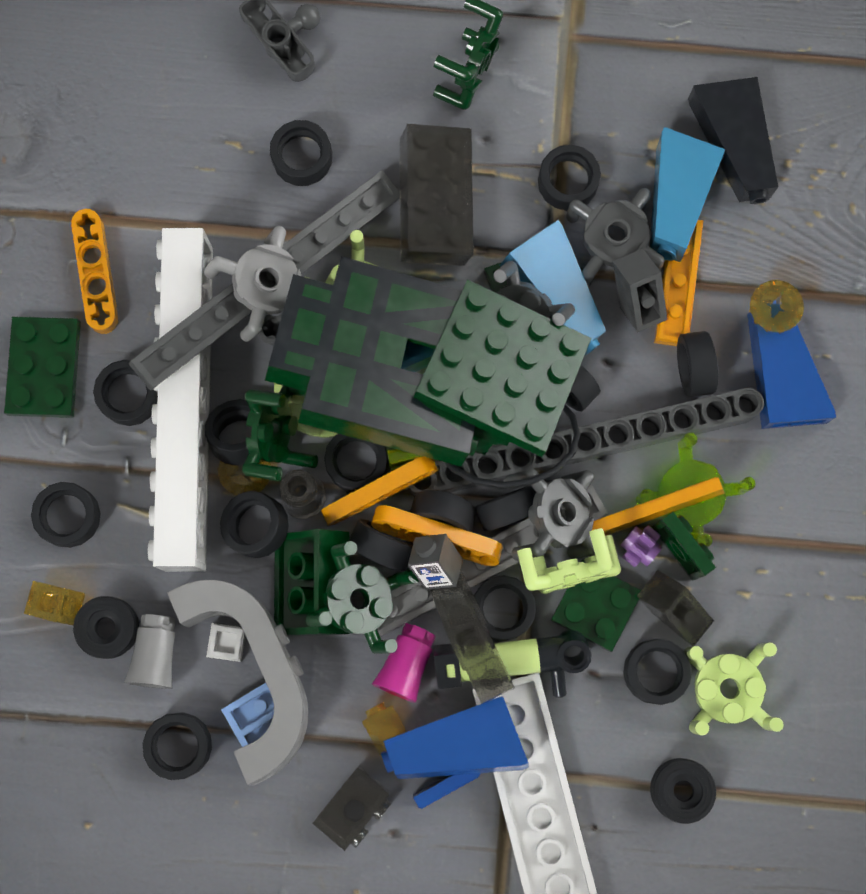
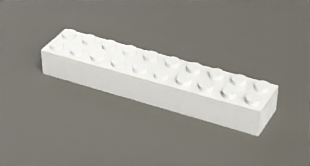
[148,228,213,572]

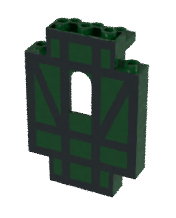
[265,256,510,466]

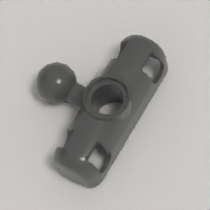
[239,0,320,82]

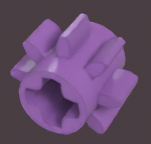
[620,525,663,567]

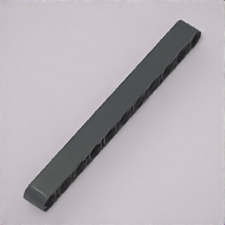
[408,388,764,496]

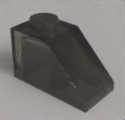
[637,570,714,646]

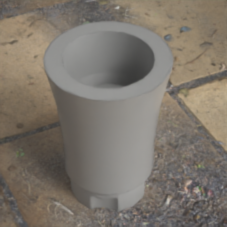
[124,614,175,689]

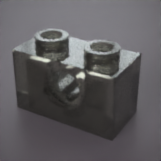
[312,766,391,851]

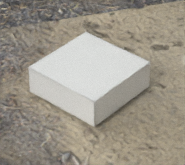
[206,623,246,662]

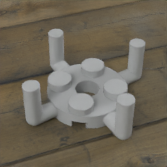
[204,226,302,342]

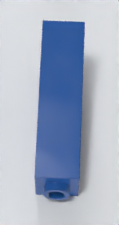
[747,300,836,429]
[381,696,529,779]

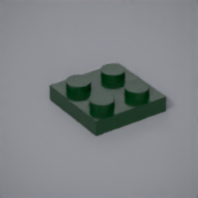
[652,511,716,581]
[551,560,643,652]

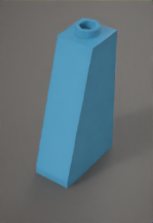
[650,127,725,262]
[500,220,606,356]

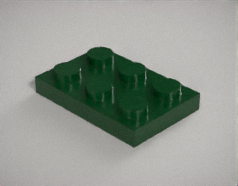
[4,317,81,418]

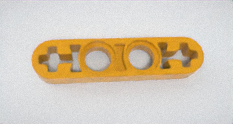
[71,209,118,334]
[321,456,438,526]
[371,505,503,566]

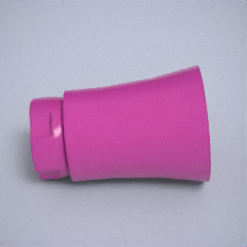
[372,623,436,703]

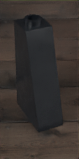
[688,77,778,204]

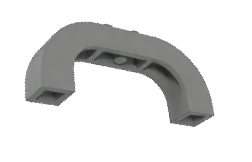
[167,580,308,785]

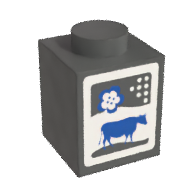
[408,534,463,590]

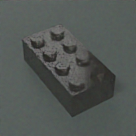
[400,124,474,266]

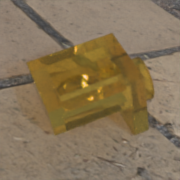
[24,581,85,625]
[362,702,407,758]

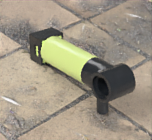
[434,630,592,698]

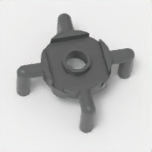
[566,188,665,287]
[494,261,575,326]
[505,469,595,561]

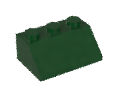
[274,529,350,636]

